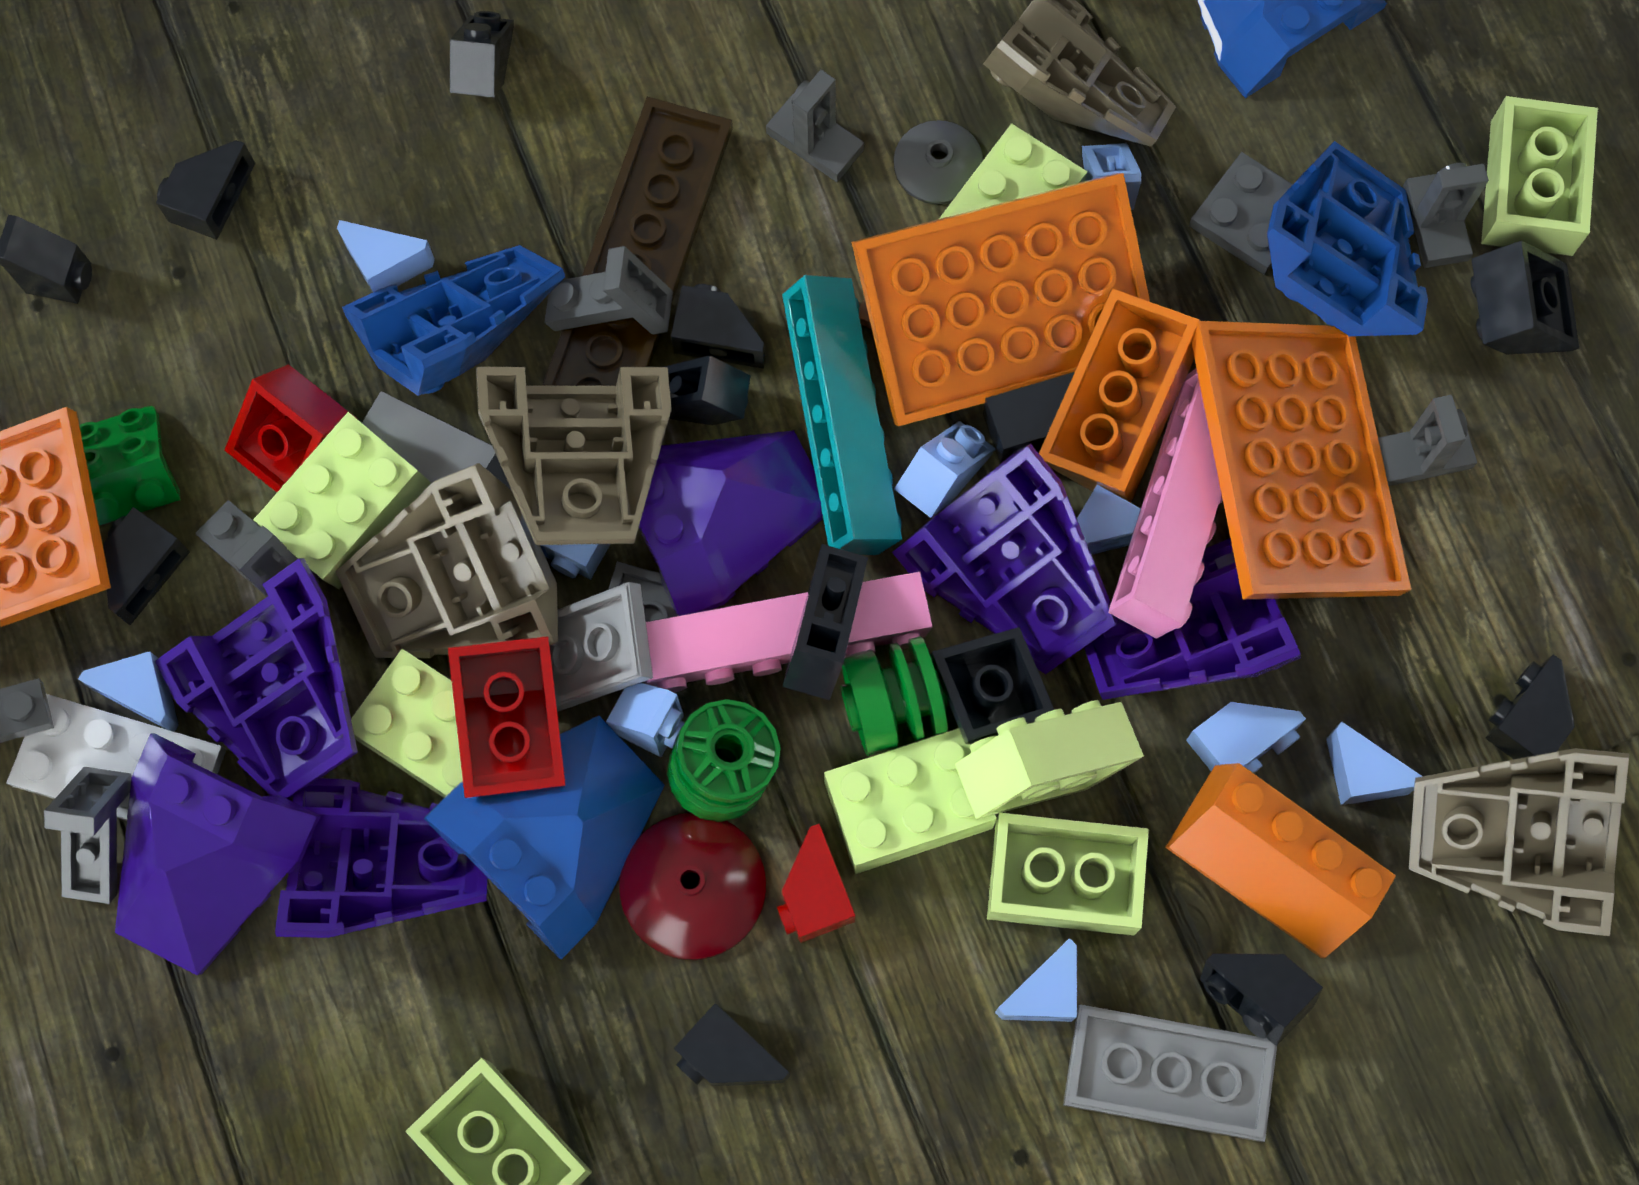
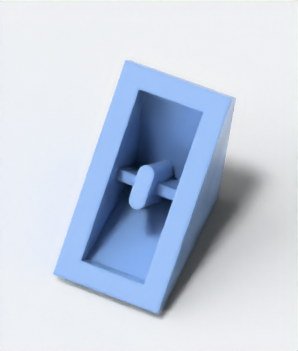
[1082,143,1141,210]
[337,220,435,292]
[1077,485,1141,555]
[78,651,178,732]
[1326,721,1422,805]
[995,938,1077,1022]

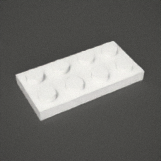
[6,694,226,821]

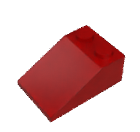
[448,636,566,798]

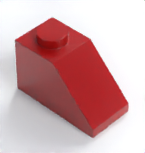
[777,824,855,943]

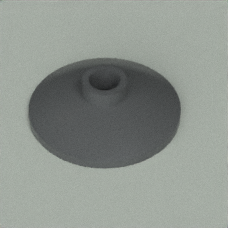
[894,120,983,204]

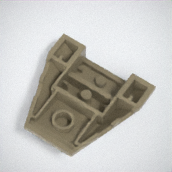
[983,0,1176,147]
[476,367,671,545]
[336,463,558,658]
[1409,748,1629,936]

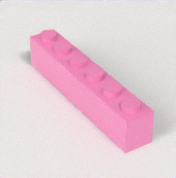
[1108,368,1223,639]
[644,572,933,693]

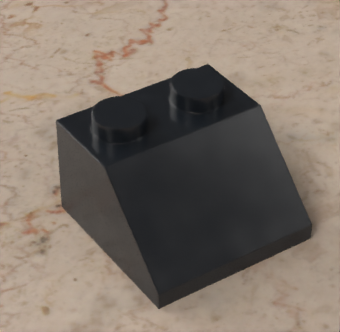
[1471,240,1580,355]
[930,627,1054,745]

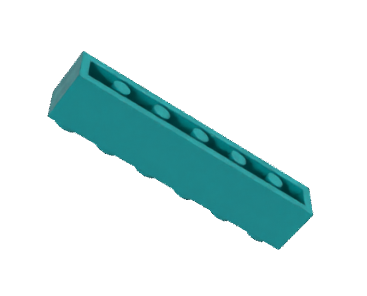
[782,275,902,555]

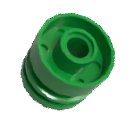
[841,636,948,756]
[667,699,781,822]

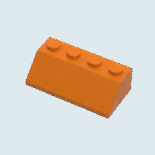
[1039,288,1200,503]
[1165,763,1396,958]

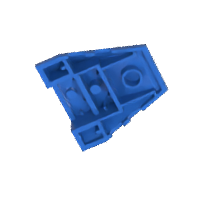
[1197,0,1387,98]
[1267,141,1428,337]
[342,245,565,396]
[424,716,665,959]

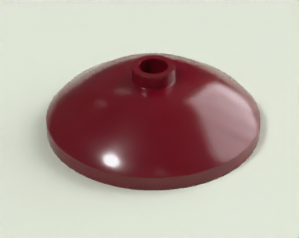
[619,813,766,960]

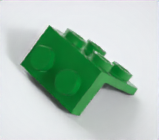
[79,406,181,525]

